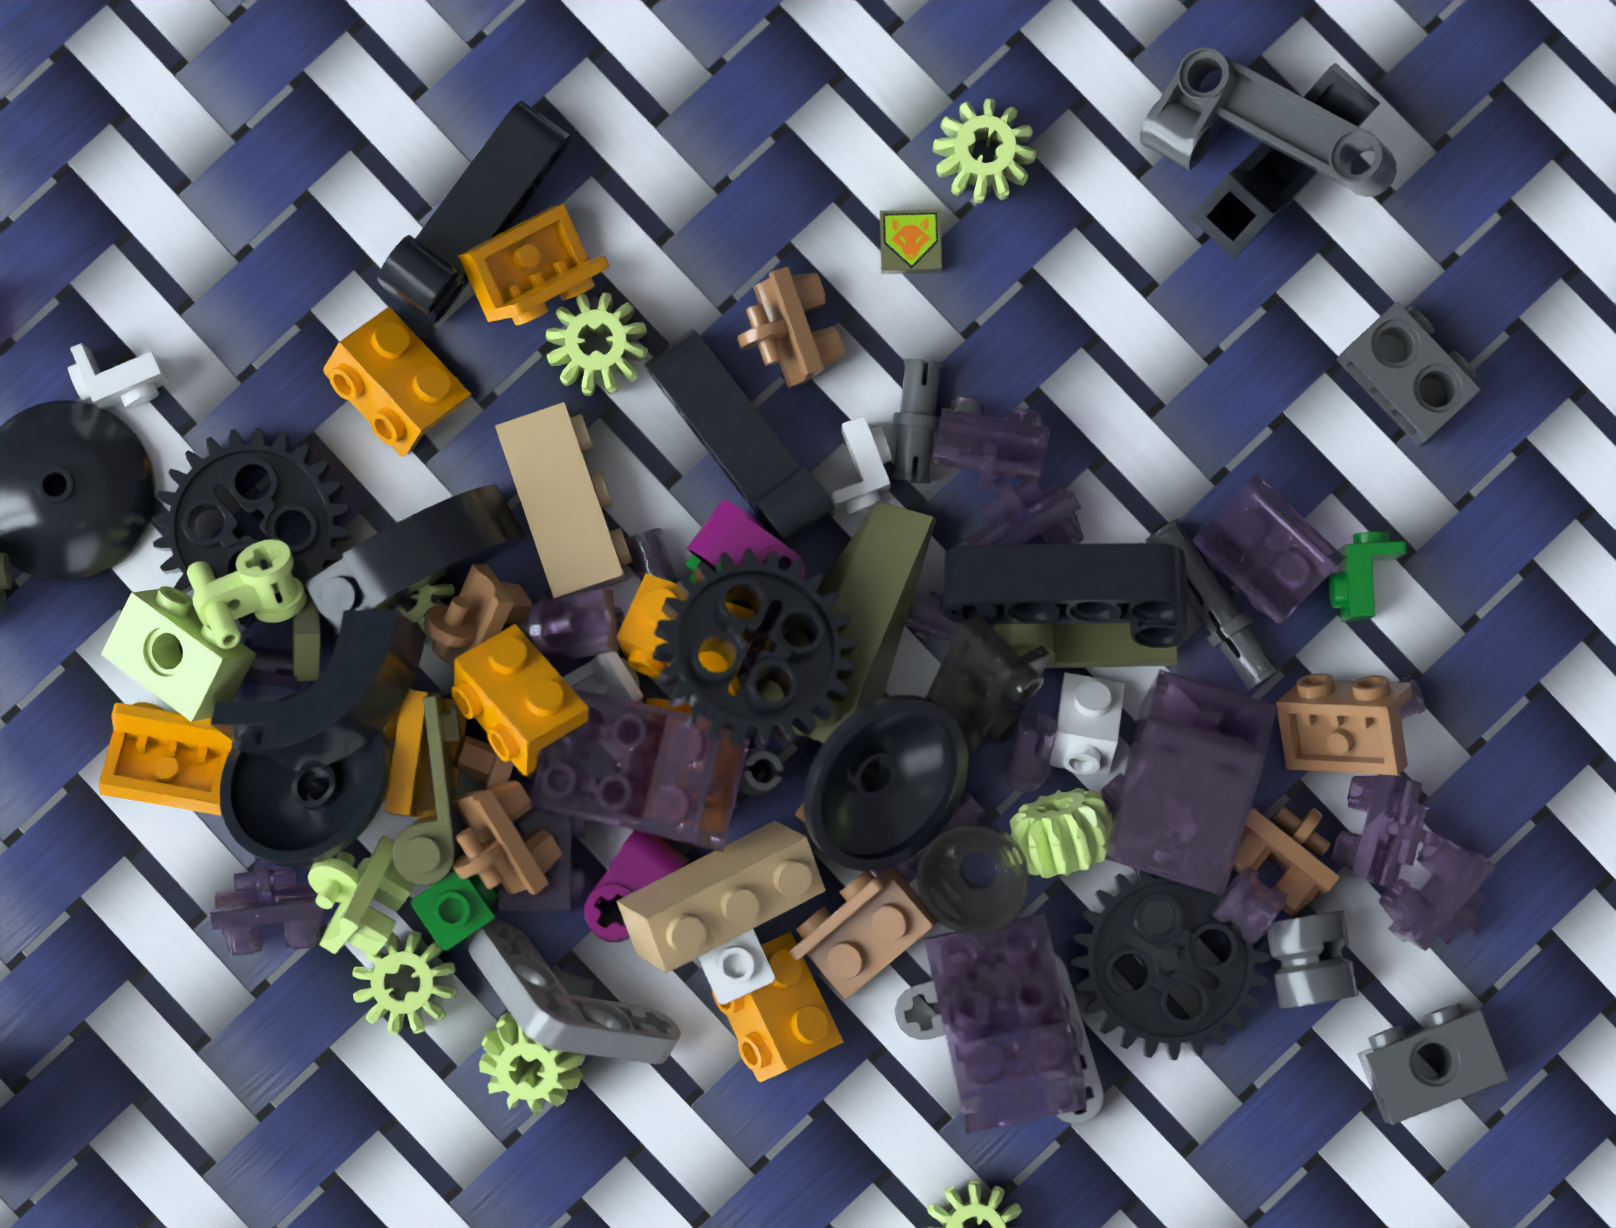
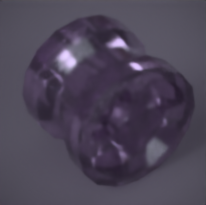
[1212,865,1288,944]

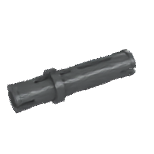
[1145,518,1281,691]

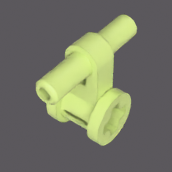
[187,540,307,649]

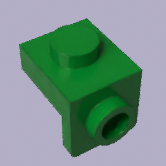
[1329,531,1407,622]
[411,868,499,950]

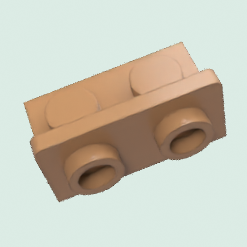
[1276,673,1413,776]
[789,866,940,1000]

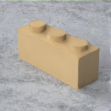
[495,402,633,604]
[617,821,826,973]

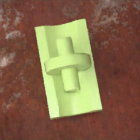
[308,835,415,956]

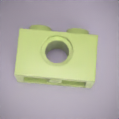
[101,586,256,722]

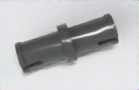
[891,359,943,484]

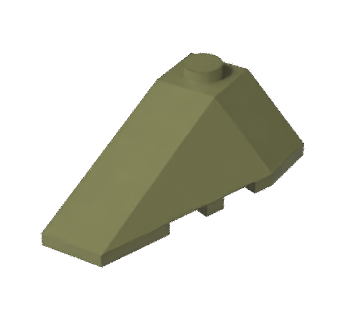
[759,501,937,742]

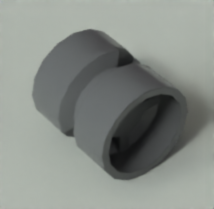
[1264,910,1359,1009]

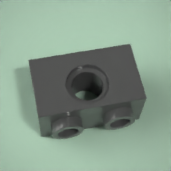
[1357,1003,1508,1125]

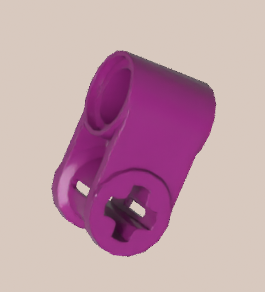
[687,499,805,605]
[584,824,690,943]

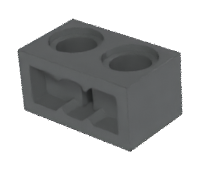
[1336,301,1481,447]

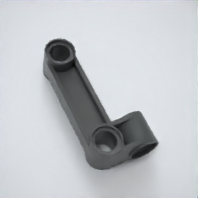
[1140,47,1397,197]

